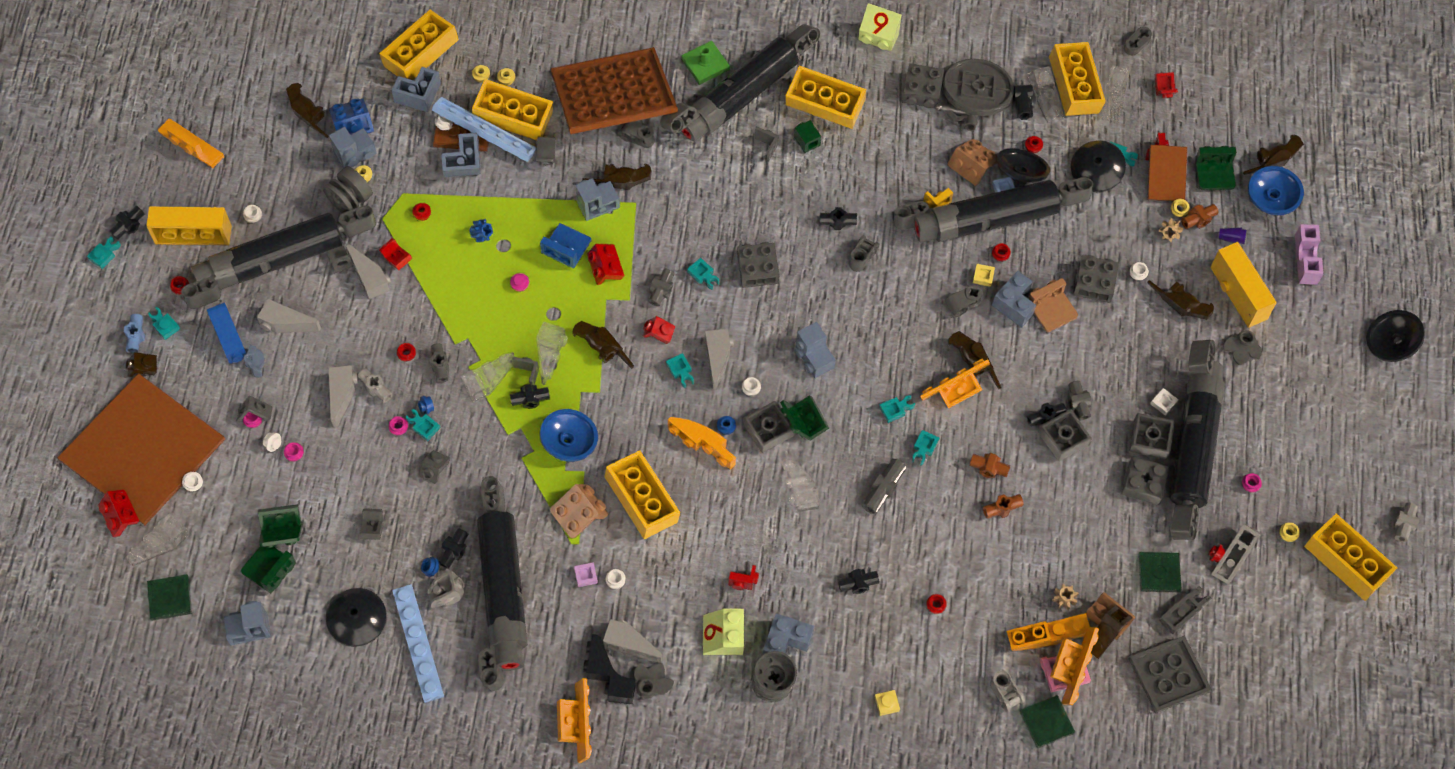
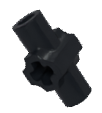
[109,205,145,240]
[820,207,857,230]
[510,384,550,409]
[1026,403,1067,427]
[438,528,469,569]
[838,569,880,594]

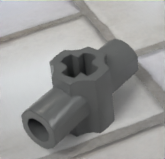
[648,268,675,306]
[430,343,449,383]
[1068,381,1092,420]

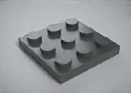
[1129,635,1212,714]

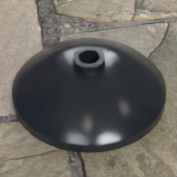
[1070,140,1126,192]
[996,148,1050,183]
[1366,310,1425,362]
[326,588,387,647]

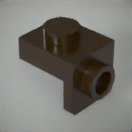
[126,352,157,377]

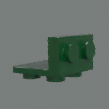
[1195,146,1237,190]
[780,395,829,441]
[258,504,302,548]
[241,546,296,594]

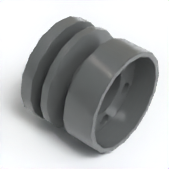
[323,166,373,213]
[751,651,797,702]

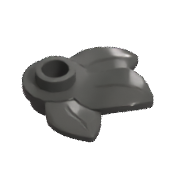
[1223,330,1262,365]
[634,663,674,699]

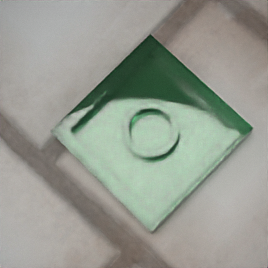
[1138,552,1182,593]
[147,574,192,621]
[1020,695,1075,749]

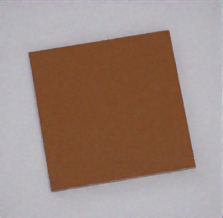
[550,47,678,134]
[57,373,225,526]

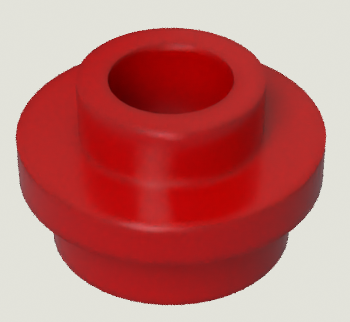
[1025,136,1043,154]
[412,203,431,221]
[992,243,1011,262]
[170,276,189,295]
[397,343,416,361]
[1208,544,1226,563]
[926,594,947,614]

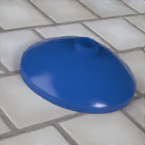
[1248,166,1304,215]
[540,409,598,462]

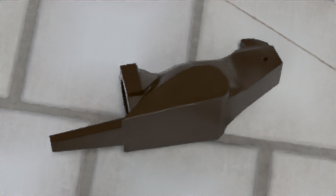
[286,83,329,138]
[1243,135,1304,175]
[582,164,652,190]
[1147,280,1214,320]
[572,321,634,369]
[948,331,1002,390]

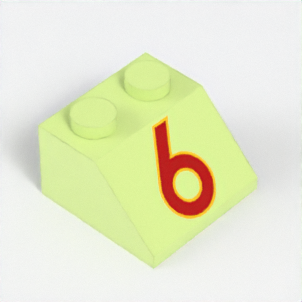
[858,3,902,51]
[703,609,744,655]

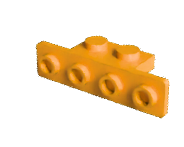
[158,118,224,168]
[920,359,990,409]
[1050,627,1099,705]
[557,678,592,763]

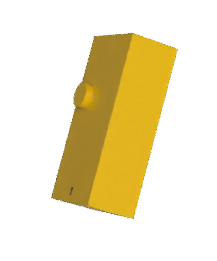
[379,10,459,80]
[1049,42,1106,116]
[786,66,866,129]
[472,79,553,140]
[146,206,232,245]
[1210,242,1277,328]
[604,450,680,540]
[1304,513,1397,601]

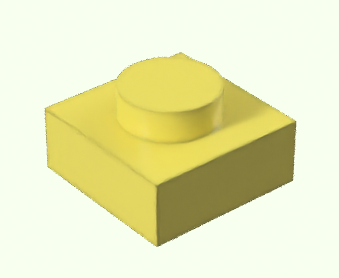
[973,264,995,287]
[875,690,900,716]

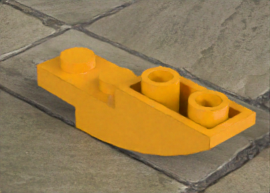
[668,417,736,470]
[1007,613,1090,651]

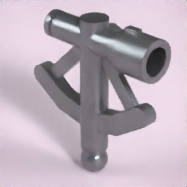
[935,103,978,131]

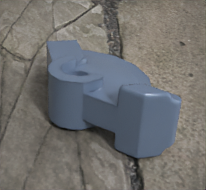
[243,345,265,378]

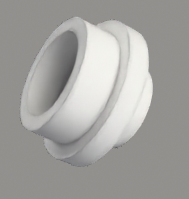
[434,115,453,130]
[243,205,262,223]
[1129,262,1149,280]
[742,377,761,396]
[263,432,281,452]
[182,472,203,492]
[605,569,626,589]

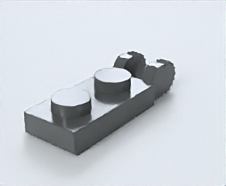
[1159,586,1212,634]

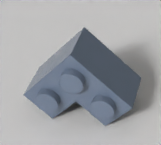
[391,67,441,112]
[329,127,377,168]
[441,133,481,177]
[576,178,620,221]
[992,271,1036,328]
[795,322,836,378]
[224,601,271,646]
[763,613,814,655]

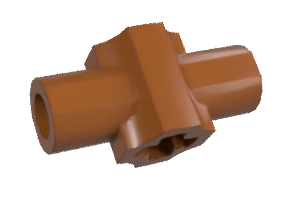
[1181,204,1219,229]
[969,453,1011,478]
[982,494,1024,519]

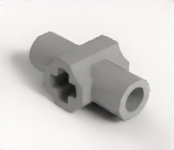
[358,369,392,403]
[1394,503,1419,542]

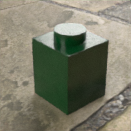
[794,120,821,153]

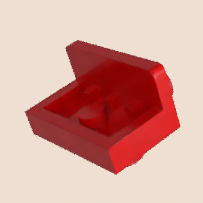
[587,244,625,285]
[98,489,139,537]

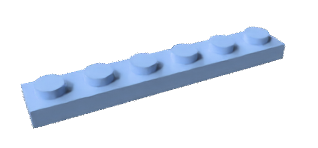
[432,97,537,162]
[392,584,444,703]

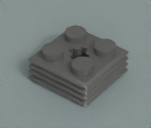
[743,401,794,453]
[1038,409,1092,461]
[1129,413,1175,460]
[1122,456,1170,505]

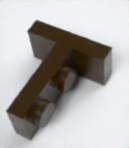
[1091,605,1132,659]

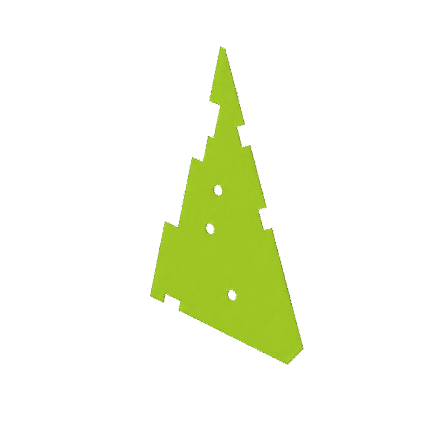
[382,193,636,545]

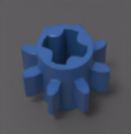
[470,219,493,242]

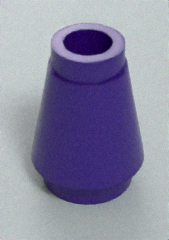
[1219,227,1247,244]

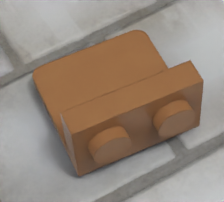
[947,139,997,186]
[1029,278,1078,332]
[550,484,609,538]

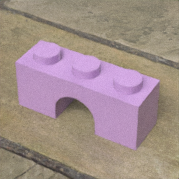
[1295,224,1323,285]

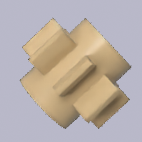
[1159,218,1183,242]
[1053,584,1079,610]

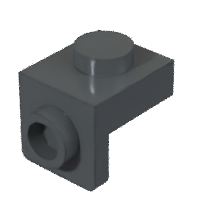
[419,450,450,484]
[360,509,384,540]

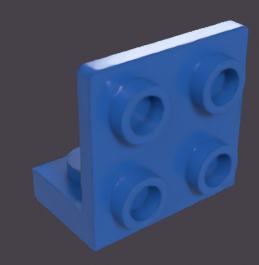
[329,98,374,135]
[540,223,592,268]

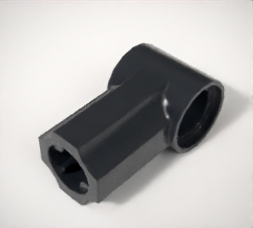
[1013,85,1033,120]

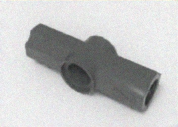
[862,458,907,515]

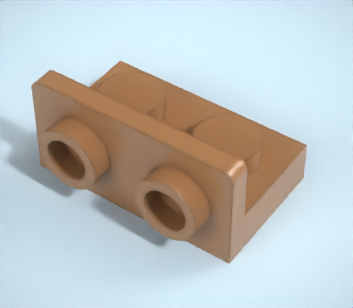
[1086,592,1135,640]

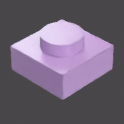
[574,562,598,587]

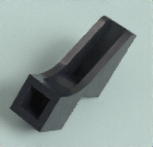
[583,634,635,705]

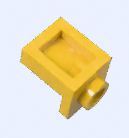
[923,188,953,209]

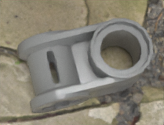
[990,671,1025,712]

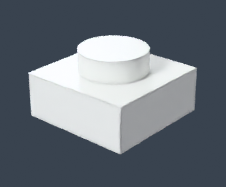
[1151,388,1178,416]

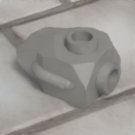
[427,570,464,608]

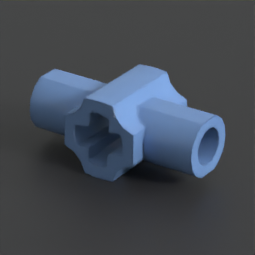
[124,314,145,353]

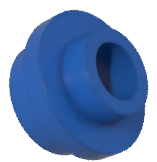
[418,396,434,415]
[717,416,736,435]
[421,557,439,577]

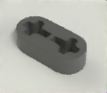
[1124,27,1152,56]

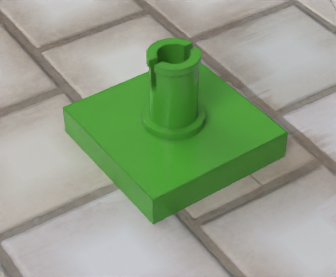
[681,41,730,85]

